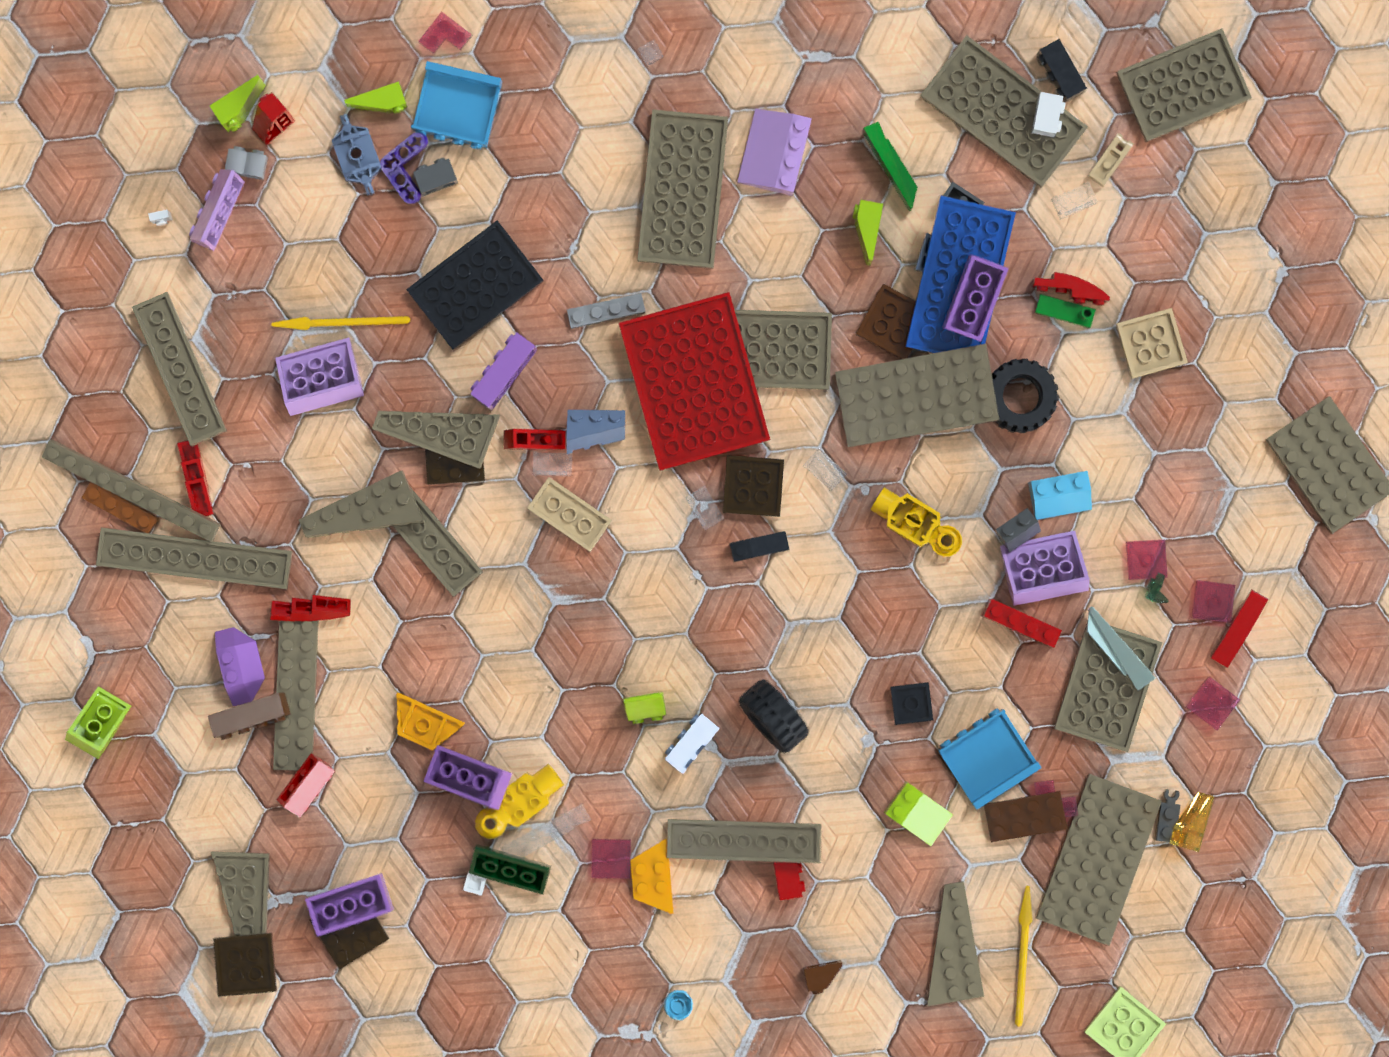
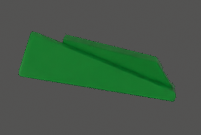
[862,122,918,212]

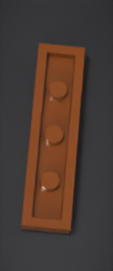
[81,482,159,534]

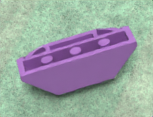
[215,627,265,706]

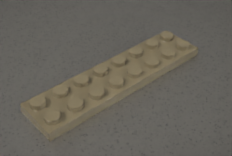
[132,292,227,446]
[273,621,319,770]
[667,819,822,863]

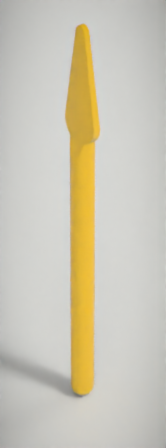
[271,316,410,330]
[1015,886,1032,1027]

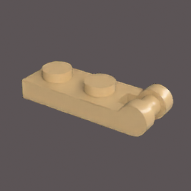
[1088,133,1134,187]

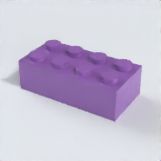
[942,255,1009,341]
[470,332,537,411]
[423,745,512,810]
[305,873,394,936]

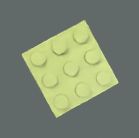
[1084,986,1166,1057]

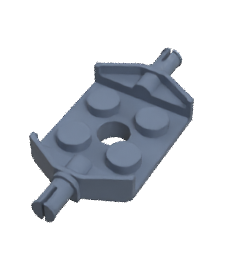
[332,114,382,196]

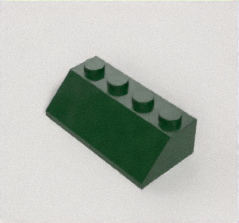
[469,844,551,895]

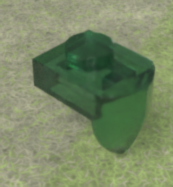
[1145,572,1169,603]

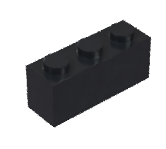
[1037,39,1087,103]

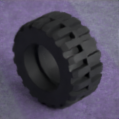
[992,358,1059,433]
[739,679,809,753]

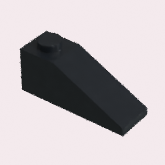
[729,531,790,562]

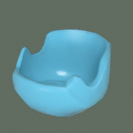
[664,990,693,1020]

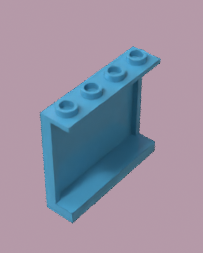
[411,61,502,150]
[938,708,1042,810]

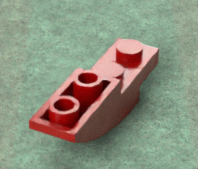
[1032,272,1110,306]

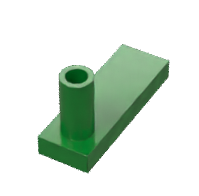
[1035,294,1096,329]

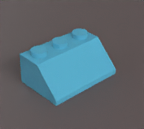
[1028,471,1092,520]

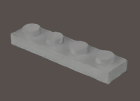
[567,293,646,329]

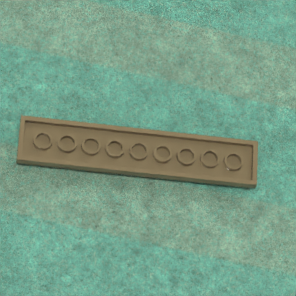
[96,528,293,589]

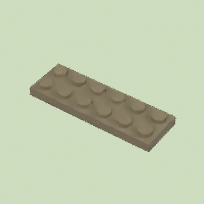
[393,487,483,597]

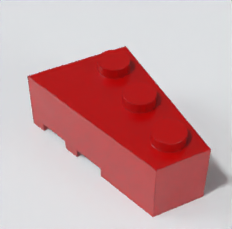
[252,92,295,145]

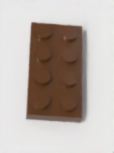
[984,791,1068,842]

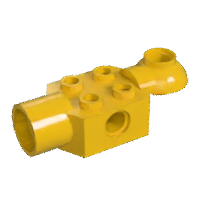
[871,487,962,557]
[475,763,564,839]

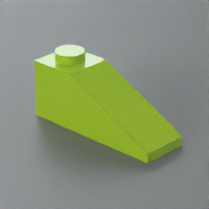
[344,82,408,114]

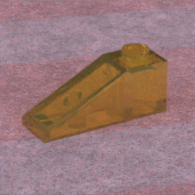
[1170,792,1214,852]

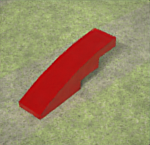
[177,440,214,516]
[1211,589,1268,668]
[270,595,351,621]

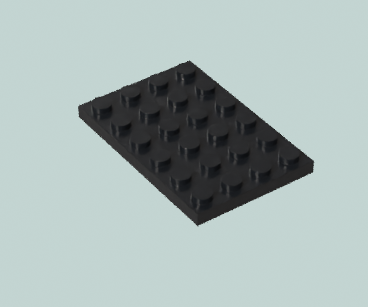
[406,220,544,350]

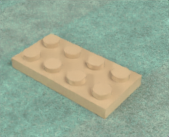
[527,477,612,552]

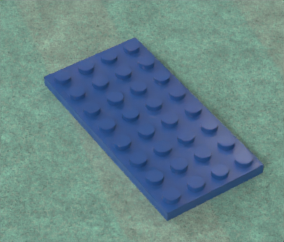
[905,195,1016,353]

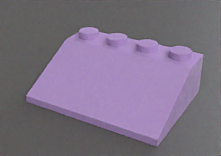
[737,109,812,196]
[189,169,244,251]
[275,338,364,416]
[1000,531,1089,606]

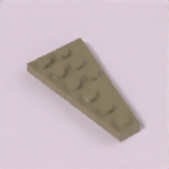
[372,411,501,469]
[299,470,425,538]
[211,851,270,936]
[927,881,984,1006]

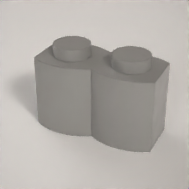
[225,146,268,180]

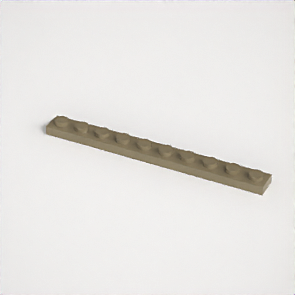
[42,439,220,542]

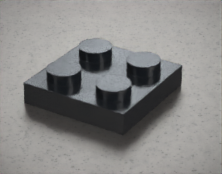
[890,682,933,725]

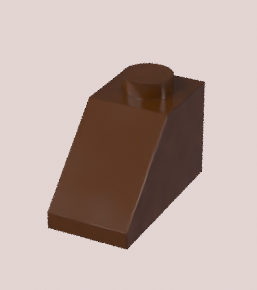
[803,960,843,994]

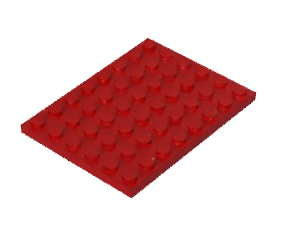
[619,292,770,471]

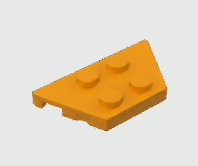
[396,692,465,751]
[630,839,674,914]

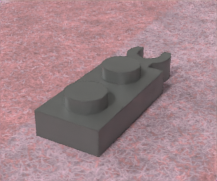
[1156,789,1181,843]

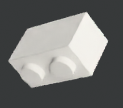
[1031,92,1065,137]

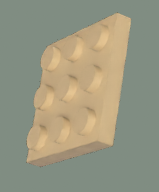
[1116,308,1188,379]

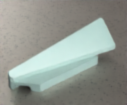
[1086,606,1156,690]

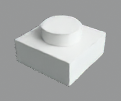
[149,210,172,226]
[463,871,486,896]

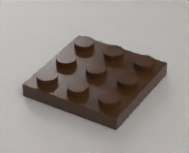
[856,283,916,359]

